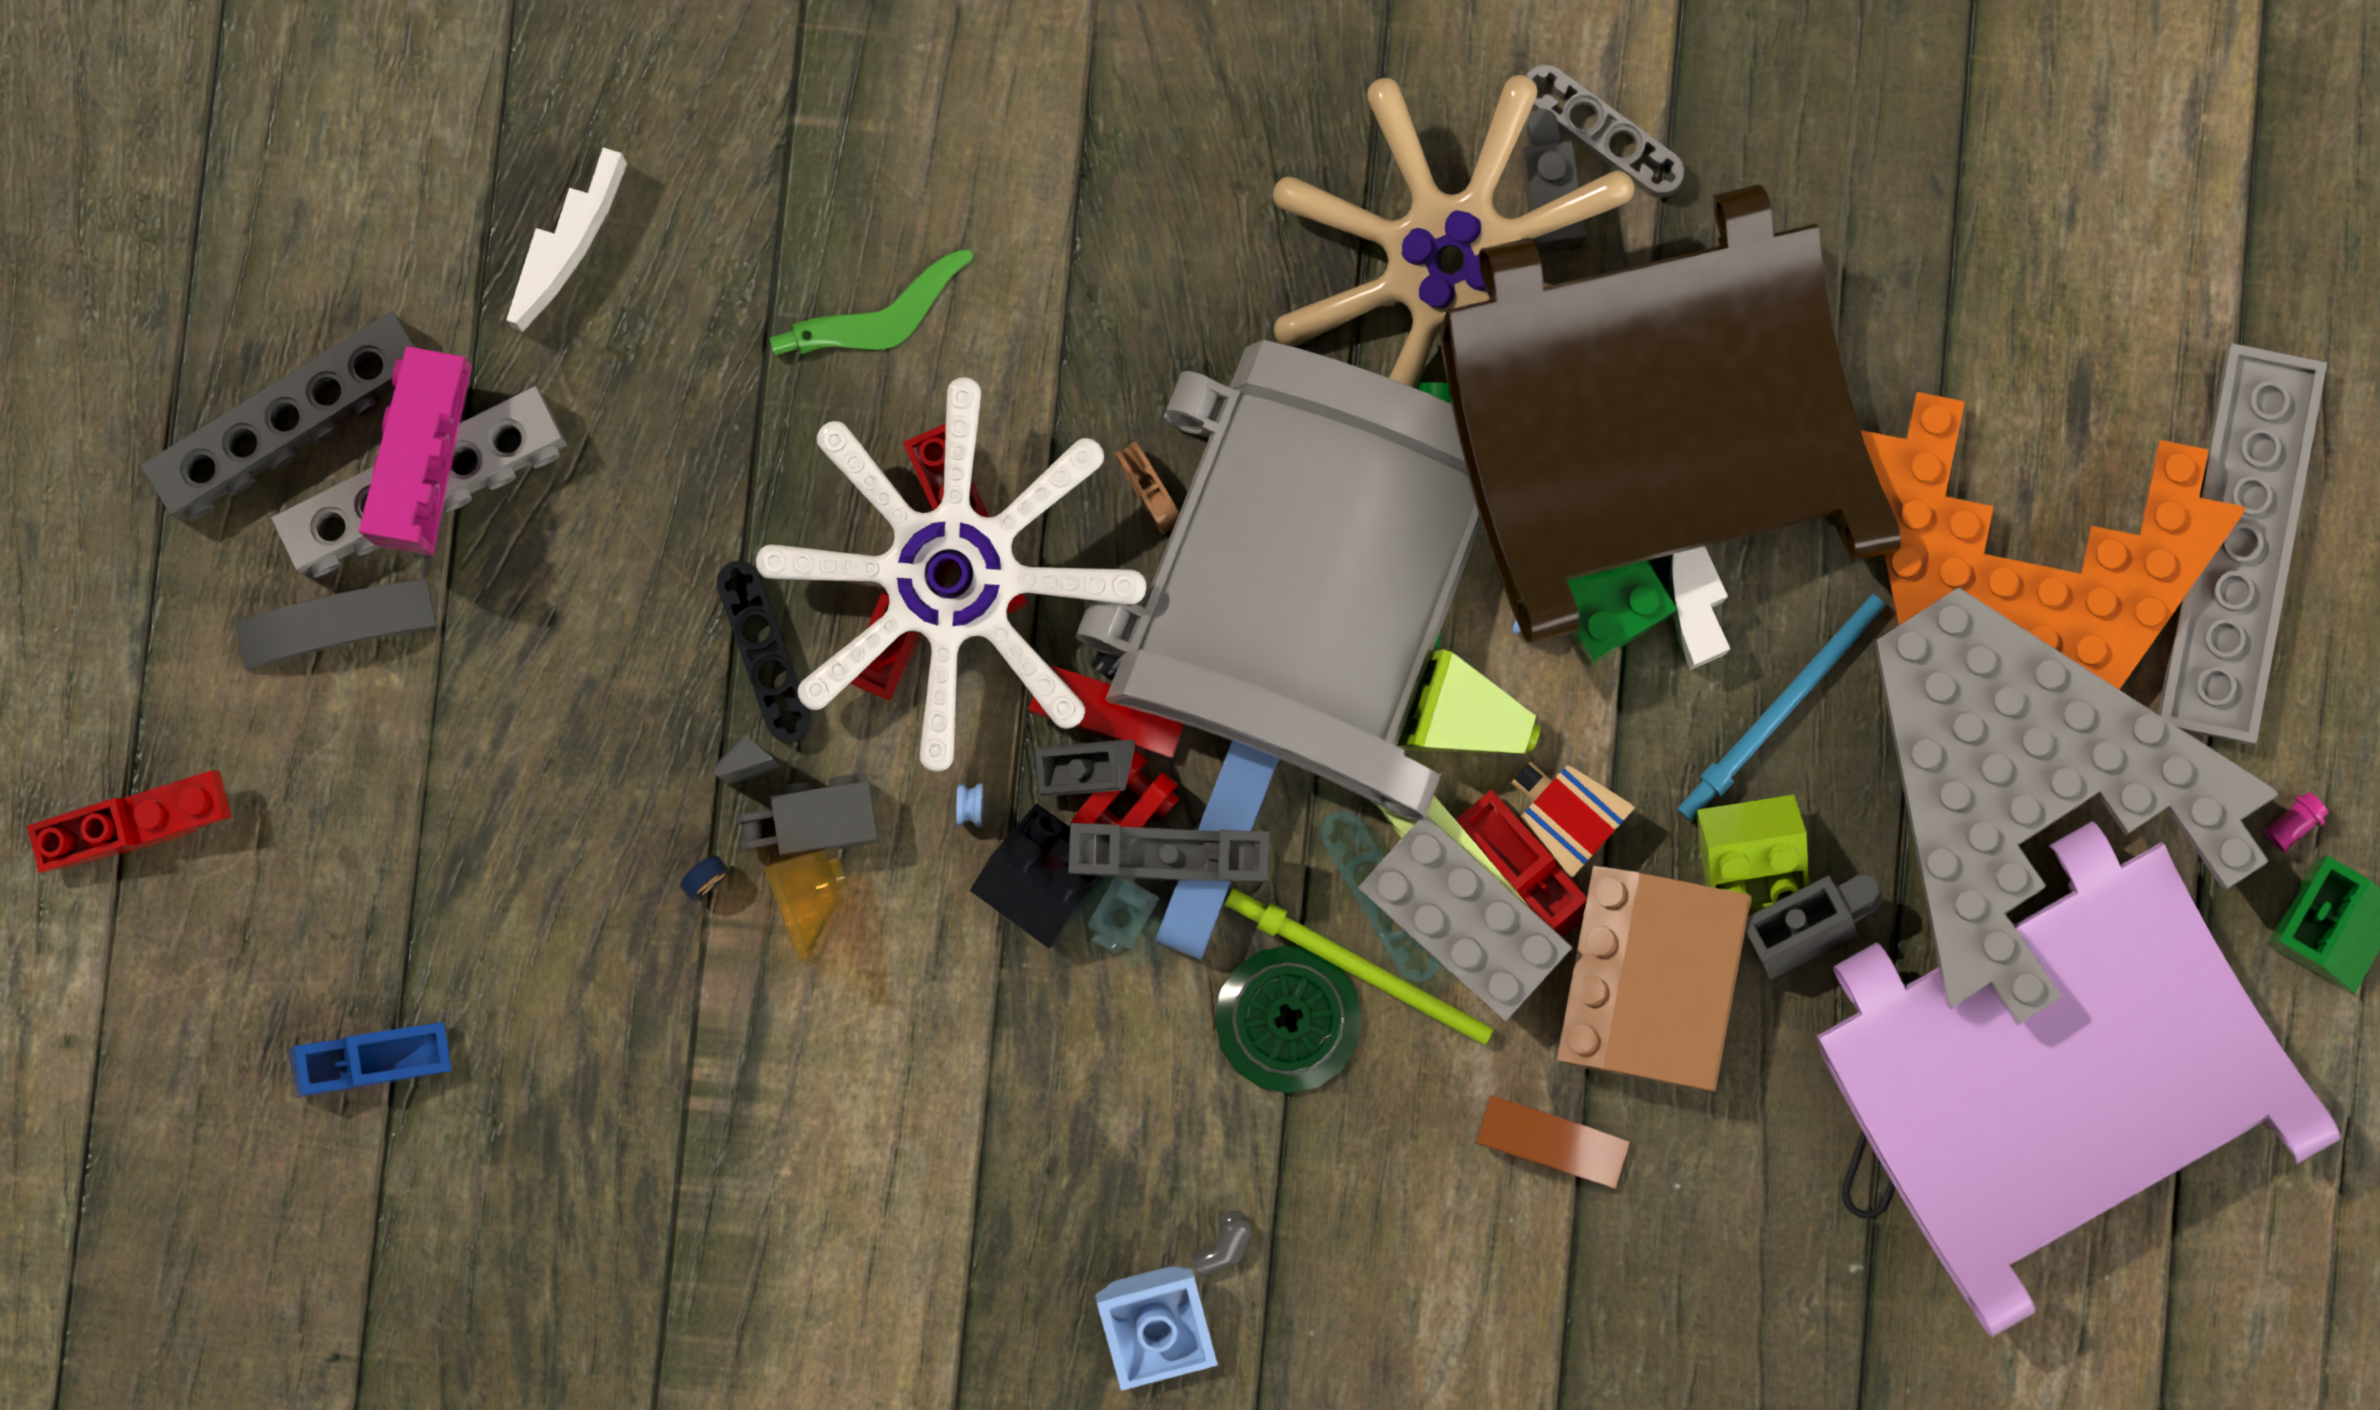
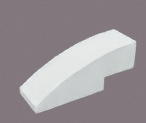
[1668,546,1730,670]

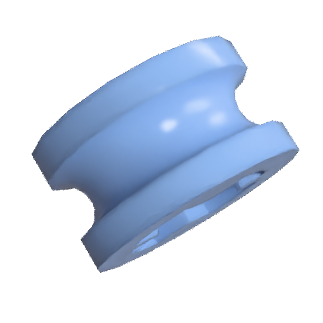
[956,782,984,827]

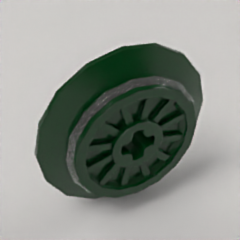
[1214,945,1362,1093]

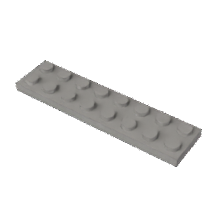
[2158,343,2327,745]

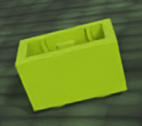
[1697,794,1809,916]

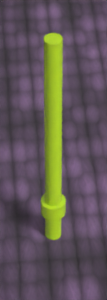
[1224,888,1494,1046]

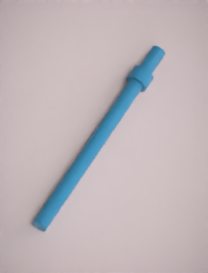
[1677,594,1887,822]

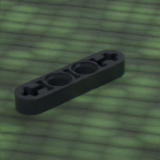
[717,561,812,744]

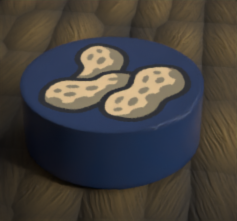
[680,856,730,901]

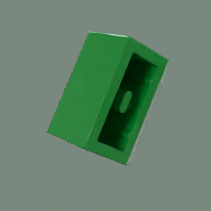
[2266,855,2380,995]

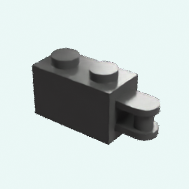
[1520,109,1586,254]
[736,774,881,858]
[1745,875,1882,981]

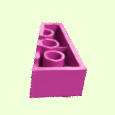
[358,346,472,556]

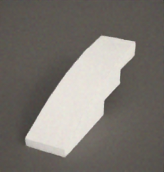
[506,148,627,332]

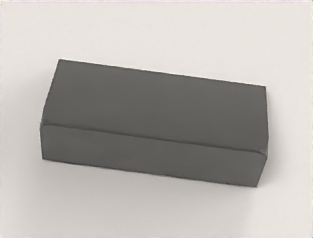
[713,735,781,786]
[1034,739,1135,797]

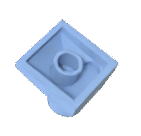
[1096,1266,1217,1391]

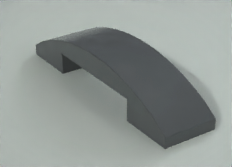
[235,579,438,670]
[1068,823,1270,882]

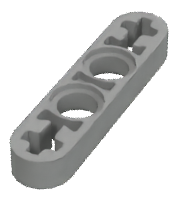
[1526,65,1684,198]

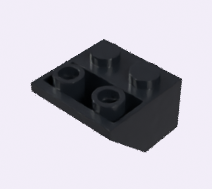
[969,803,1105,948]

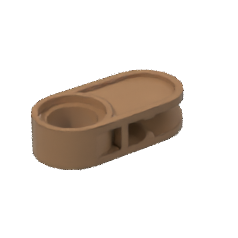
[1114,441,1179,535]

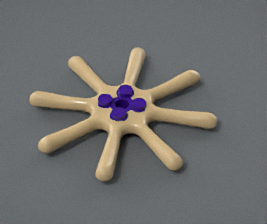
[1273,75,1634,389]

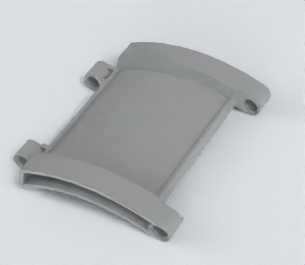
[1075,340,1482,820]

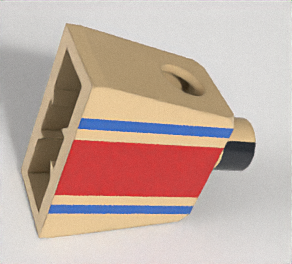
[1511,761,1635,879]

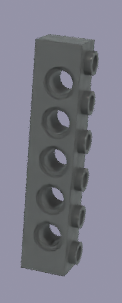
[140,310,417,522]

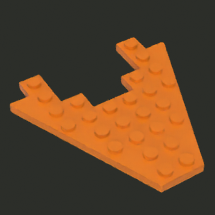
[1861,392,2245,690]

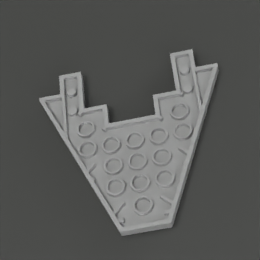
[1875,587,2278,1026]

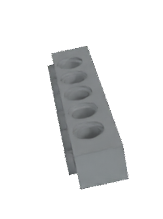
[271,386,568,578]

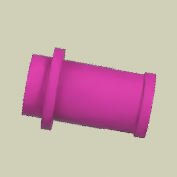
[2264,791,2329,854]

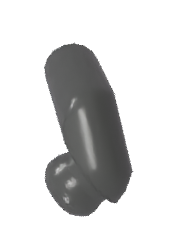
[1191,1210,1252,1277]

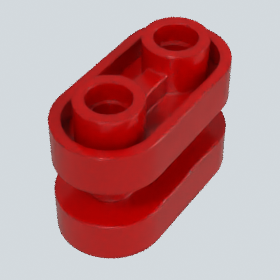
[1070,749,1180,828]

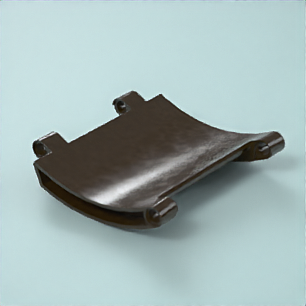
[1439,185,1901,643]

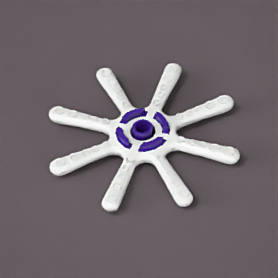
[756,377,1147,772]

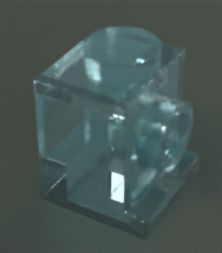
[1087,877,1160,955]

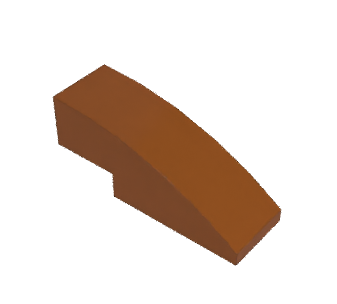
[1474,1095,1630,1189]

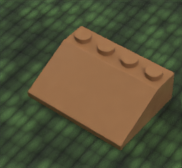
[1556,865,1751,1091]

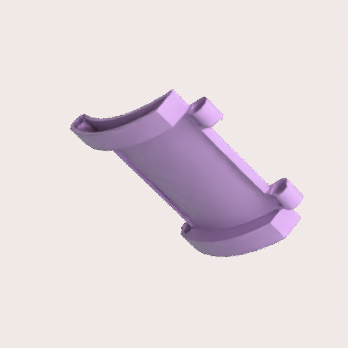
[1816,822,2340,1337]

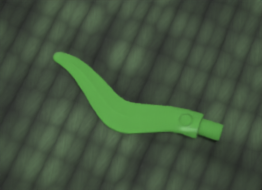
[769,250,973,356]

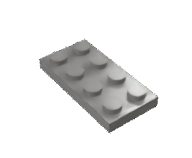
[1358,815,1573,1021]

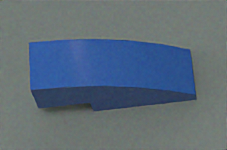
[288,1022,452,1098]

